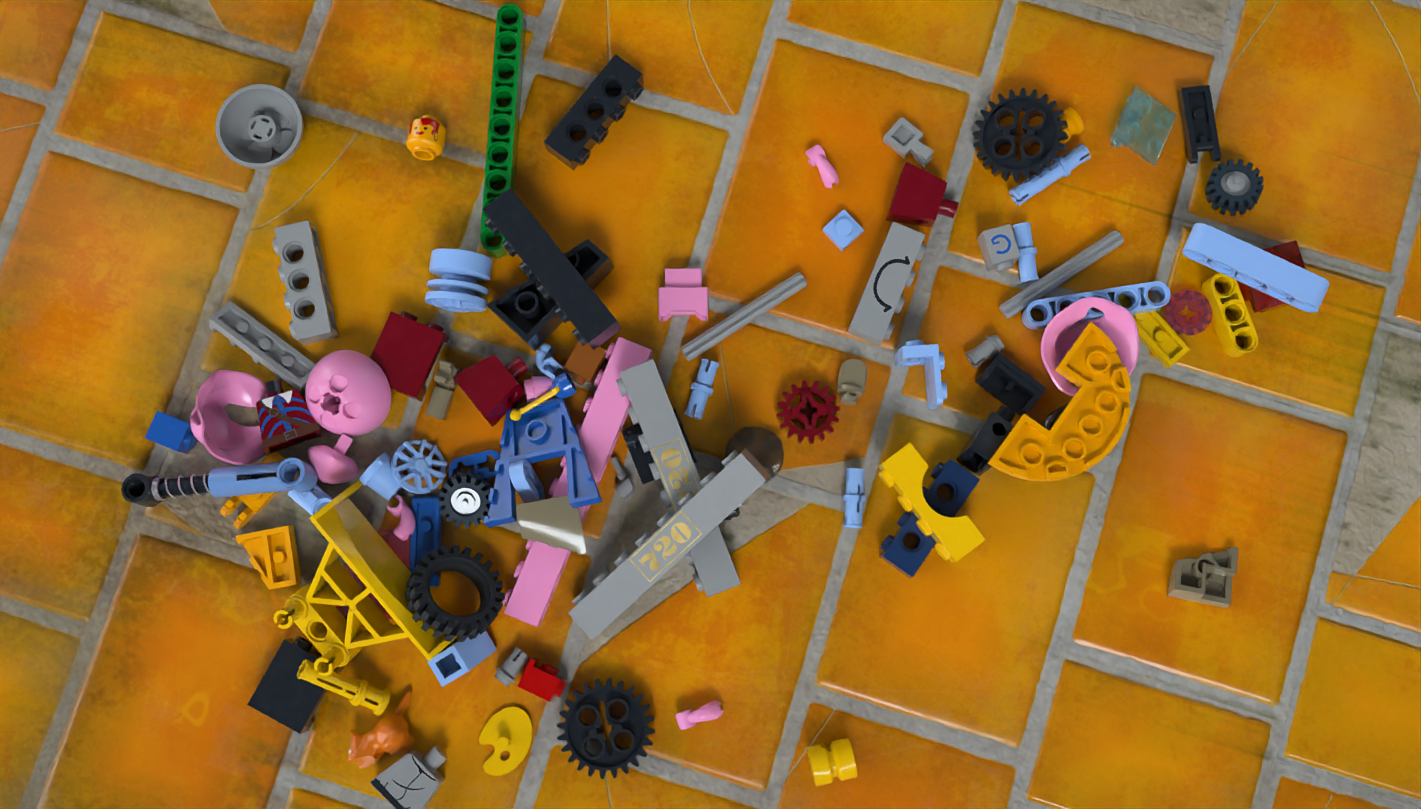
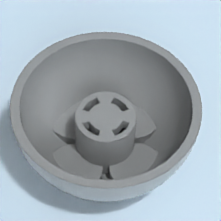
[215,84,304,170]

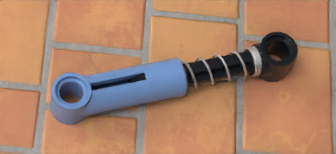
[121,457,318,507]

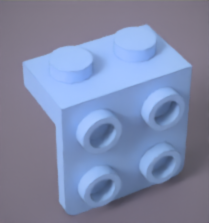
[894,340,947,410]

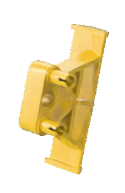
[273,480,457,677]

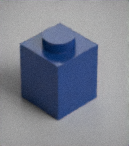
[145,411,198,454]

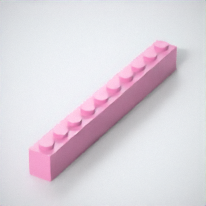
[502,337,653,627]

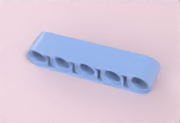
[1182,223,1330,313]
[1022,281,1171,330]

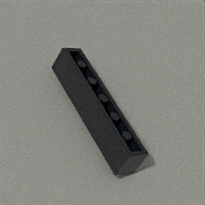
[482,188,622,350]

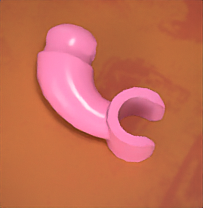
[805,144,839,188]
[386,495,416,541]
[676,701,724,730]

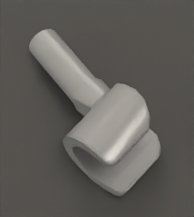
[611,457,635,499]

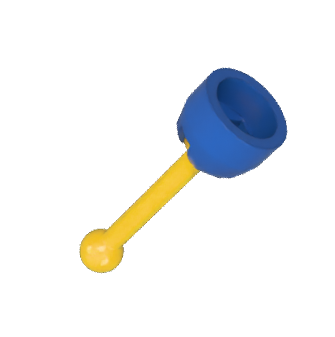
[510,372,577,421]

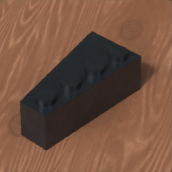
[486,239,614,351]

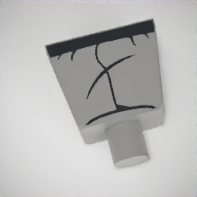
[370,745,448,809]

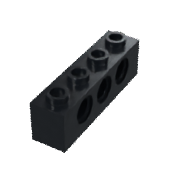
[544,54,644,171]

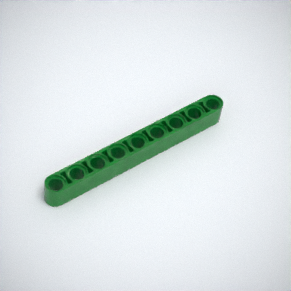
[480,3,526,258]

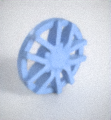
[391,439,447,494]

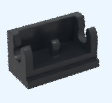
[975,353,1047,417]

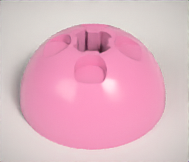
[305,350,391,436]

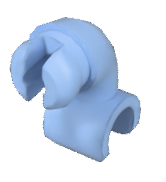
[535,343,564,380]

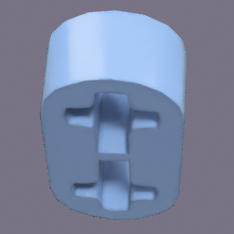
[509,459,545,503]

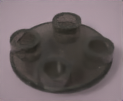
[725,426,784,483]

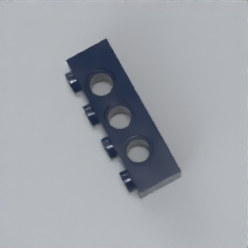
[880,459,980,578]

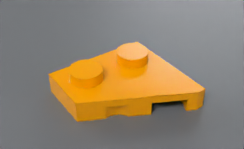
[235,525,302,590]

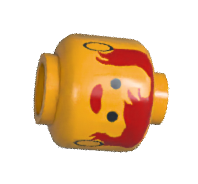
[406,115,447,161]

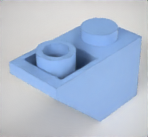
[427,631,497,687]

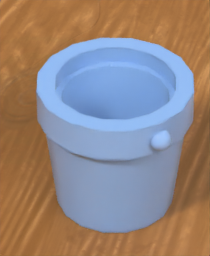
[358,452,407,501]

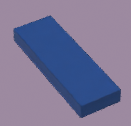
[409,497,443,586]

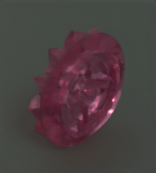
[1164,290,1212,336]

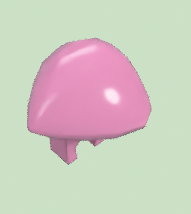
[308,434,360,484]

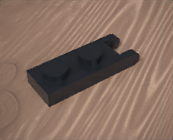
[1178,85,1221,164]

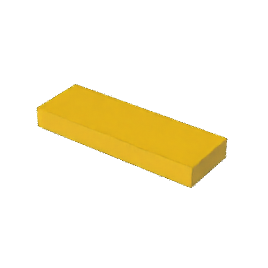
[1118,284,1191,369]

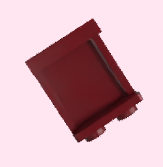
[370,311,449,402]

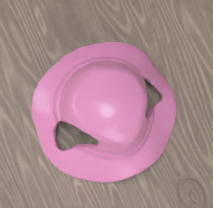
[1041,297,1139,397]
[190,370,267,465]

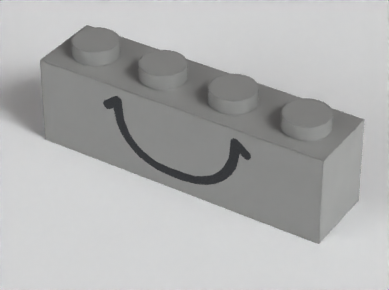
[847,222,927,346]

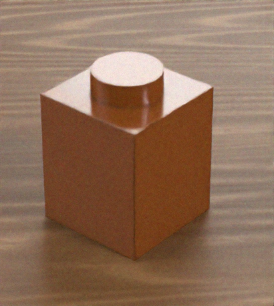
[564,341,607,386]

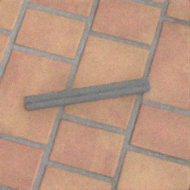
[999,230,1124,318]
[681,272,807,361]

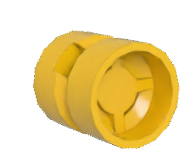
[807,738,858,787]

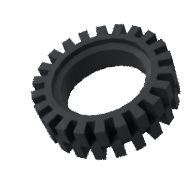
[405,545,505,642]

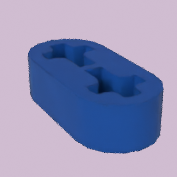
[449,450,501,480]

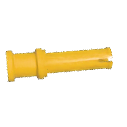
[297,659,391,716]

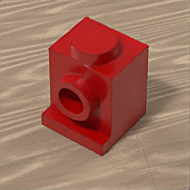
[517,657,568,702]

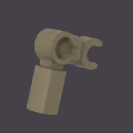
[426,359,462,421]

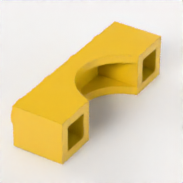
[878,443,986,562]

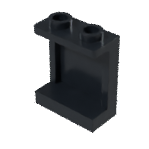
[247,636,344,734]

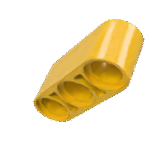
[1201,272,1259,357]

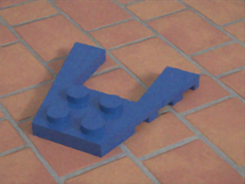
[484,398,602,528]

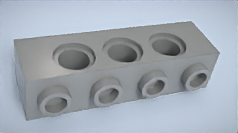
[273,220,339,345]

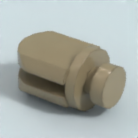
[837,359,868,406]

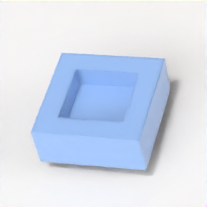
[822,209,864,251]

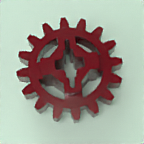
[776,380,840,445]

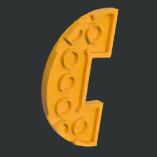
[988,321,1131,482]

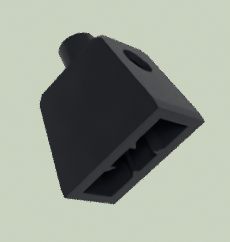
[955,406,1016,477]

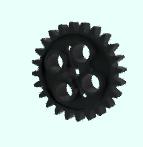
[972,88,1069,183]
[557,678,655,779]

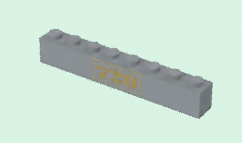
[616,359,741,598]
[568,448,771,640]

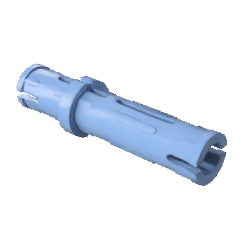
[1009,143,1091,206]

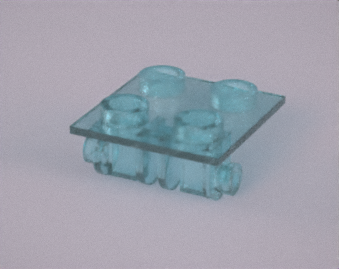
[1110,86,1177,165]

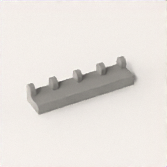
[209,301,316,396]

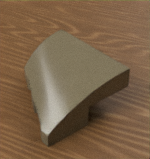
[516,495,586,555]
[1167,547,1238,608]

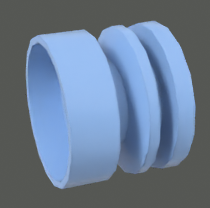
[425,249,493,313]

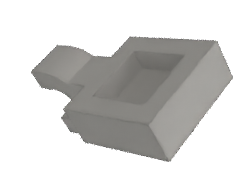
[882,116,934,168]

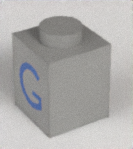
[977,224,1021,272]

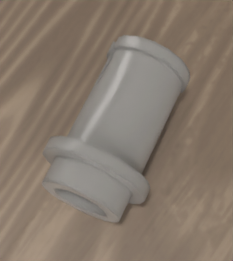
[965,334,1005,369]
[494,647,531,687]

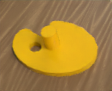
[479,706,533,776]

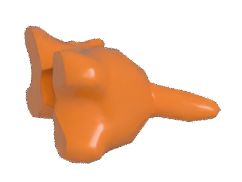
[348,690,415,768]

